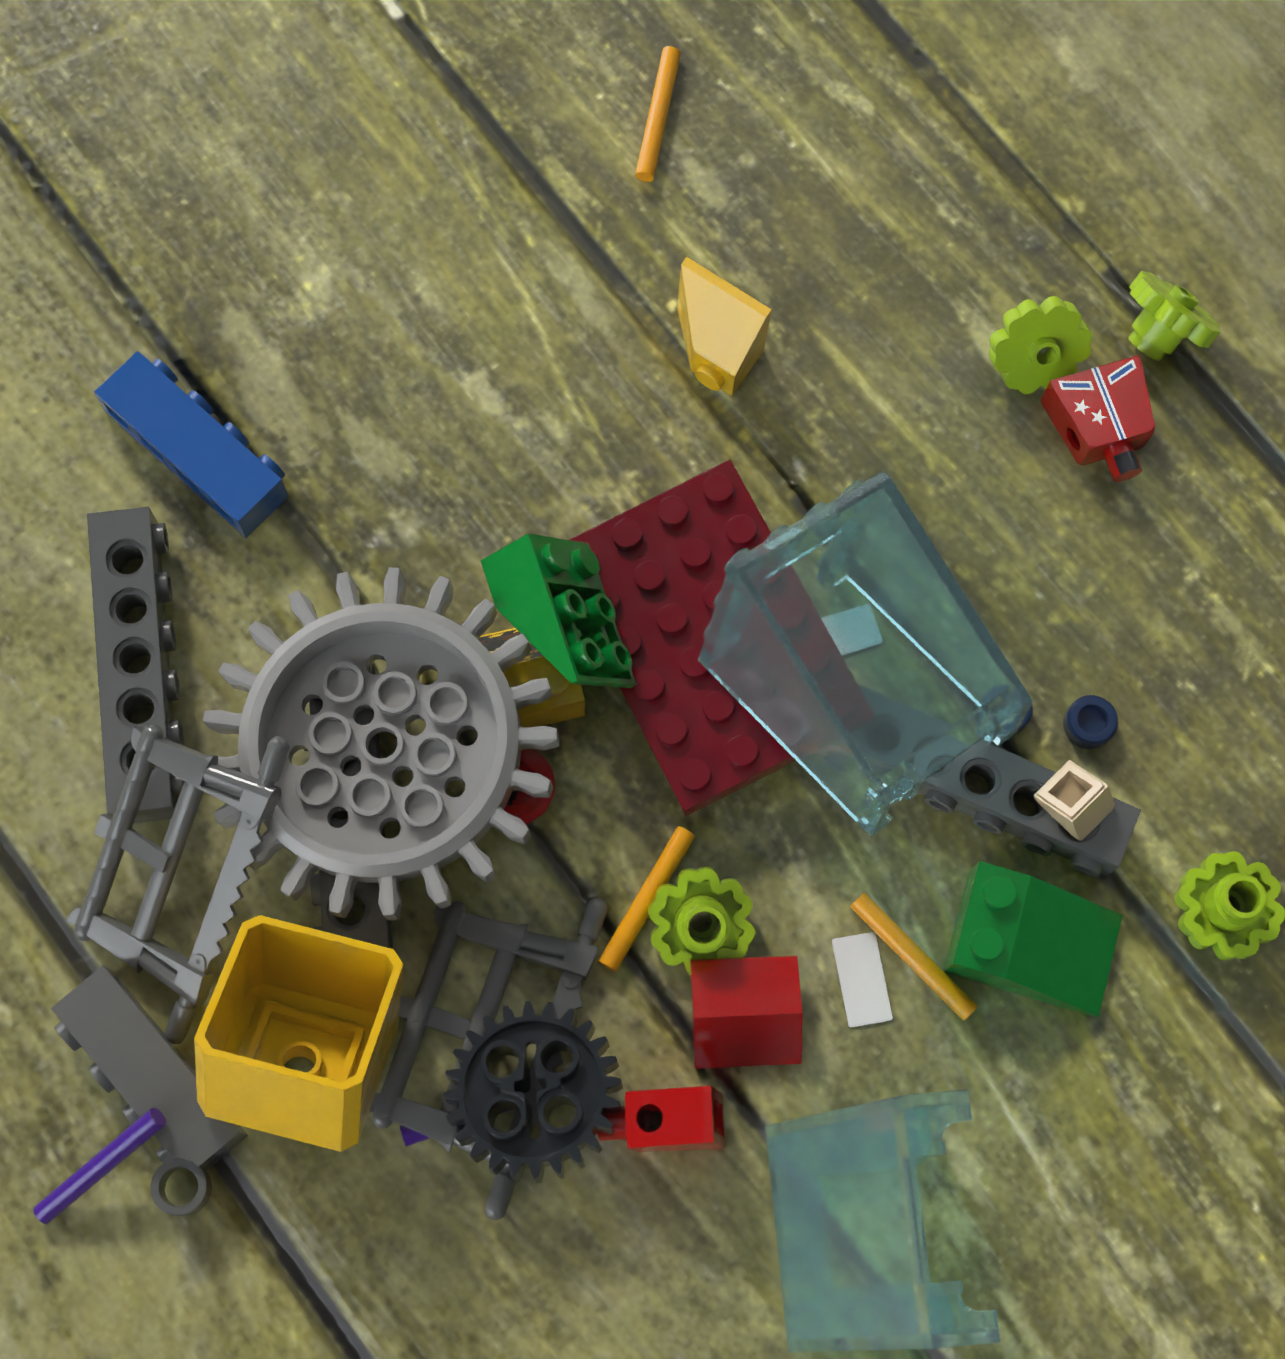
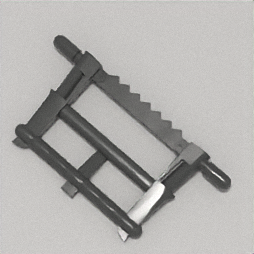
[66,724,290,1044]
[369,898,608,1220]

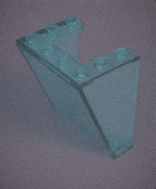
[698,471,1033,837]
[765,1089,1000,1352]

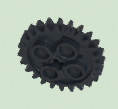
[443,1001,623,1183]

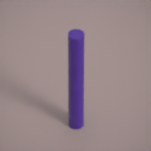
[33,1108,166,1224]

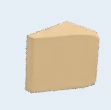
[1033,760,1115,841]

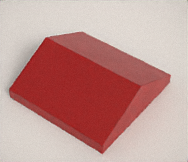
[690,955,803,1069]

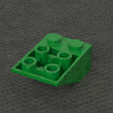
[480,533,636,688]

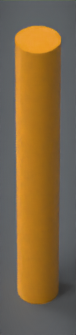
[635,46,681,182]
[598,826,695,972]
[850,892,978,1021]

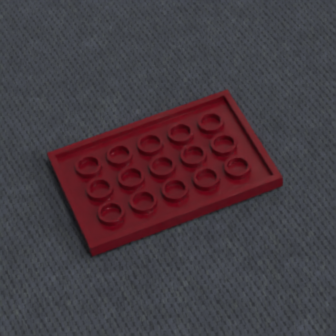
[569,459,873,816]

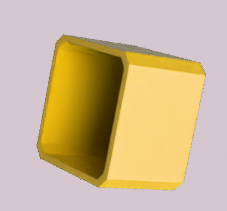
[194,915,403,1152]

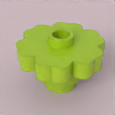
[1128,271,1221,361]
[989,296,1092,394]
[1174,851,1285,960]
[648,867,755,975]

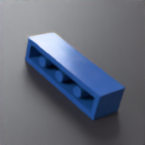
[94,351,288,538]

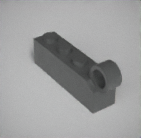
[51,965,248,1216]

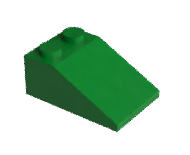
[943,861,1123,1018]

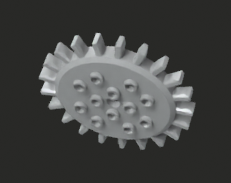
[203,567,559,921]

